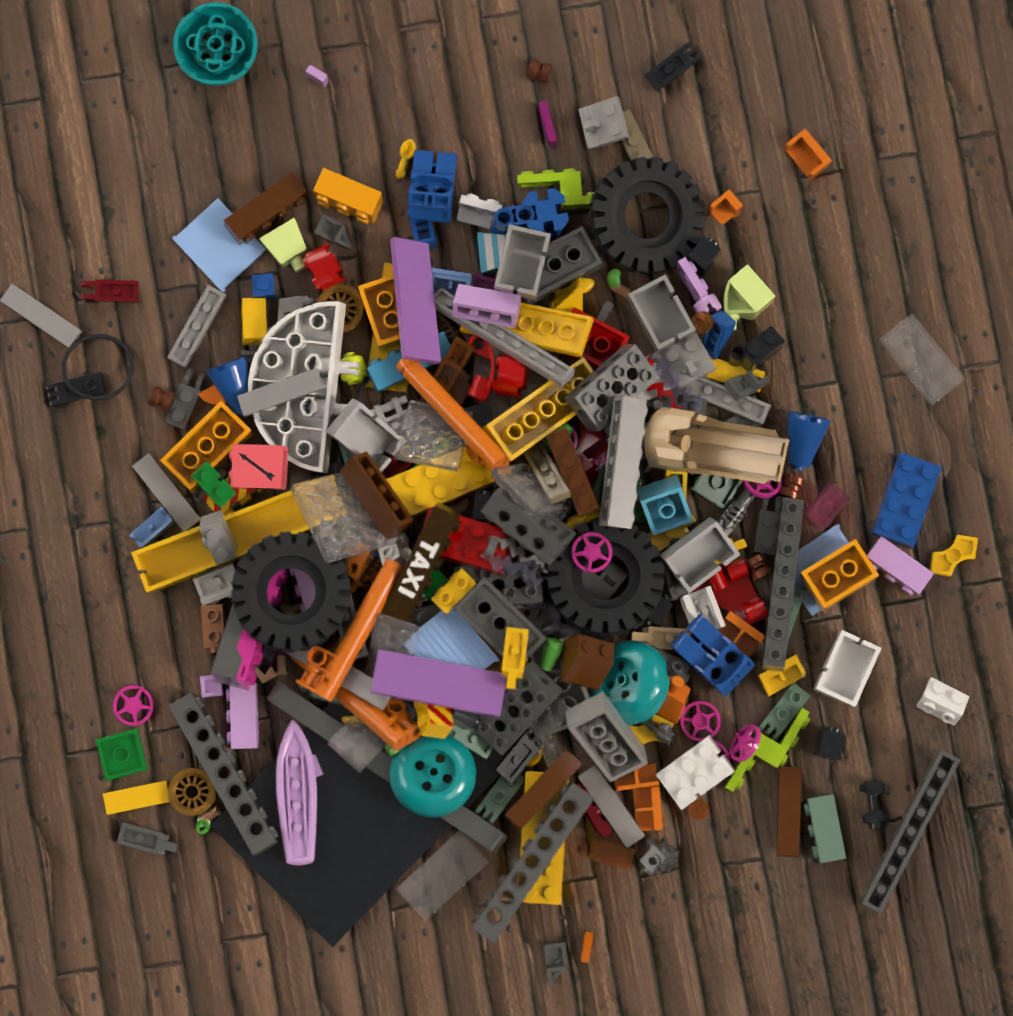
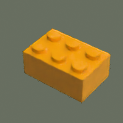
[313,168,384,225]
[358,274,400,350]
[799,539,879,612]

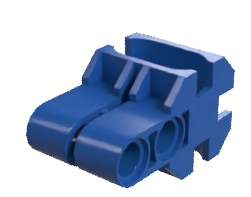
[408,150,457,223]
[490,188,569,240]
[670,614,755,696]

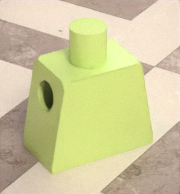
[260,218,308,273]

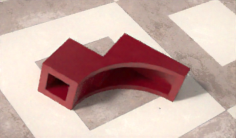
[576,415,609,483]

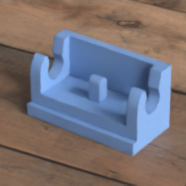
[431,268,475,296]
[129,507,176,549]

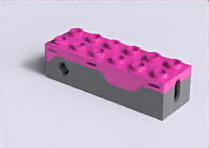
[211,569,288,691]

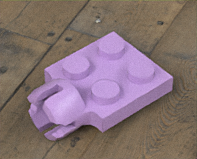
[675,257,722,320]

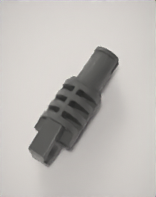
[717,488,755,536]

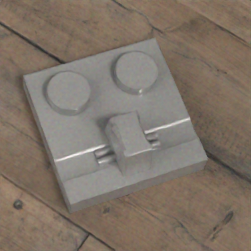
[578,96,629,150]
[659,332,717,390]

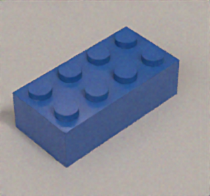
[870,452,942,549]

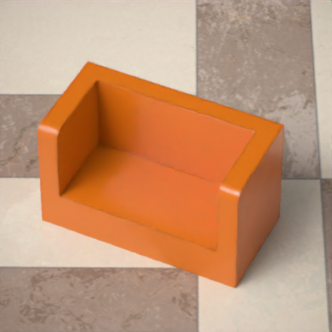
[784,128,832,180]

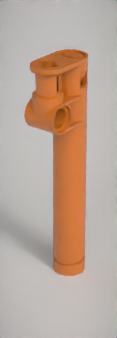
[396,359,509,481]
[295,558,404,702]
[291,657,421,751]

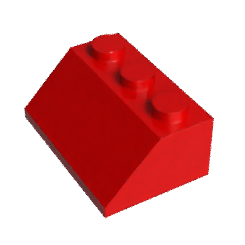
[559,307,630,371]

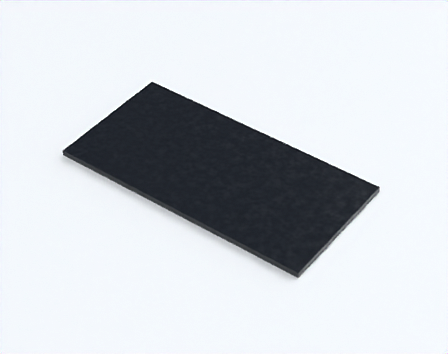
[210,602,551,947]

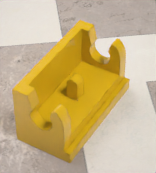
[241,298,267,345]
[757,655,806,697]

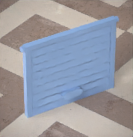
[172,198,266,293]
[795,524,849,616]
[403,608,500,670]

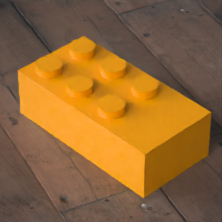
[160,401,253,494]

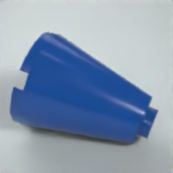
[206,356,249,417]
[788,411,830,471]

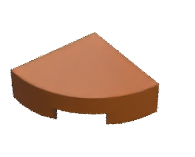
[199,385,226,405]
[580,931,593,963]

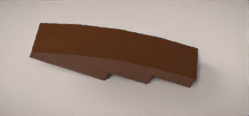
[413,337,475,424]
[505,749,582,830]
[777,766,801,858]

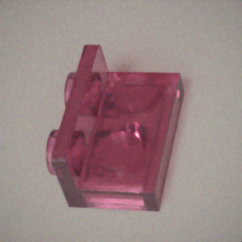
[803,481,850,531]

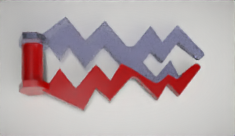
[647,353,701,412]

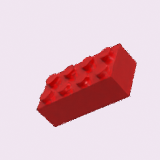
[422,507,513,576]

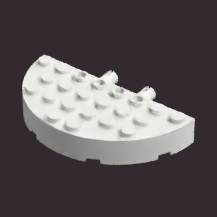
[248,301,359,473]

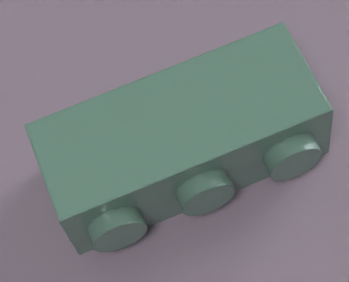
[803,794,846,863]

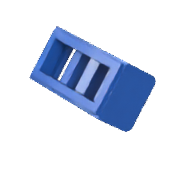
[407,209,437,250]
[702,311,736,360]

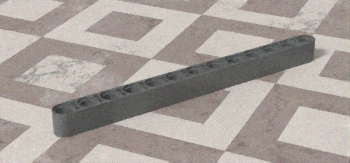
[266,681,508,854]

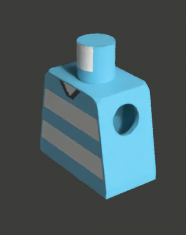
[477,233,507,276]

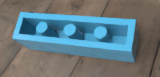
[366,332,451,393]

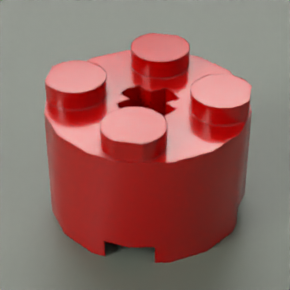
[302,243,347,291]
[492,353,529,400]

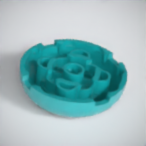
[173,3,258,86]
[589,640,669,726]
[389,734,476,818]

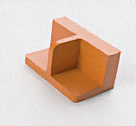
[707,189,743,224]
[717,611,765,657]
[614,763,659,791]
[633,786,663,831]

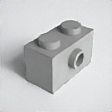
[199,510,238,565]

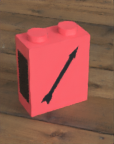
[228,444,288,490]

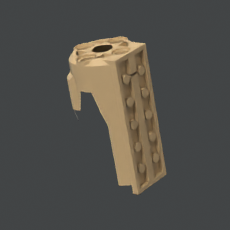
[643,407,789,484]

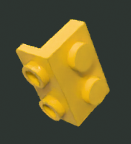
[431,569,477,614]

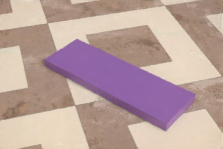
[390,237,441,364]
[370,649,507,718]

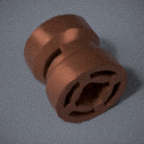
[526,58,552,84]
[148,386,176,413]
[778,474,806,499]
[745,553,772,581]

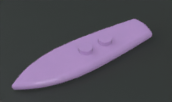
[276,719,317,866]

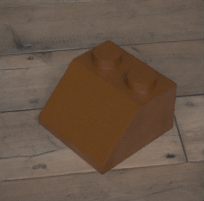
[561,635,614,690]

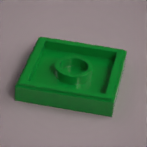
[95,728,148,781]

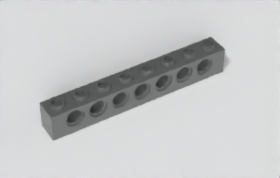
[762,497,804,672]
[169,692,279,856]
[858,749,961,914]
[471,783,594,943]

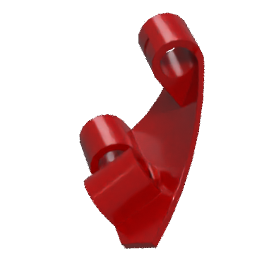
[467,335,494,403]
[693,557,769,624]

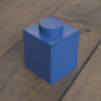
[252,273,277,300]

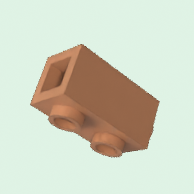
[201,604,226,653]

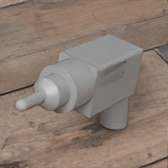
[277,296,318,322]

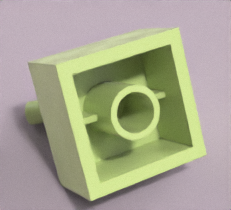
[723,264,775,331]

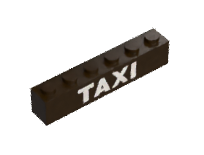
[378,502,462,633]

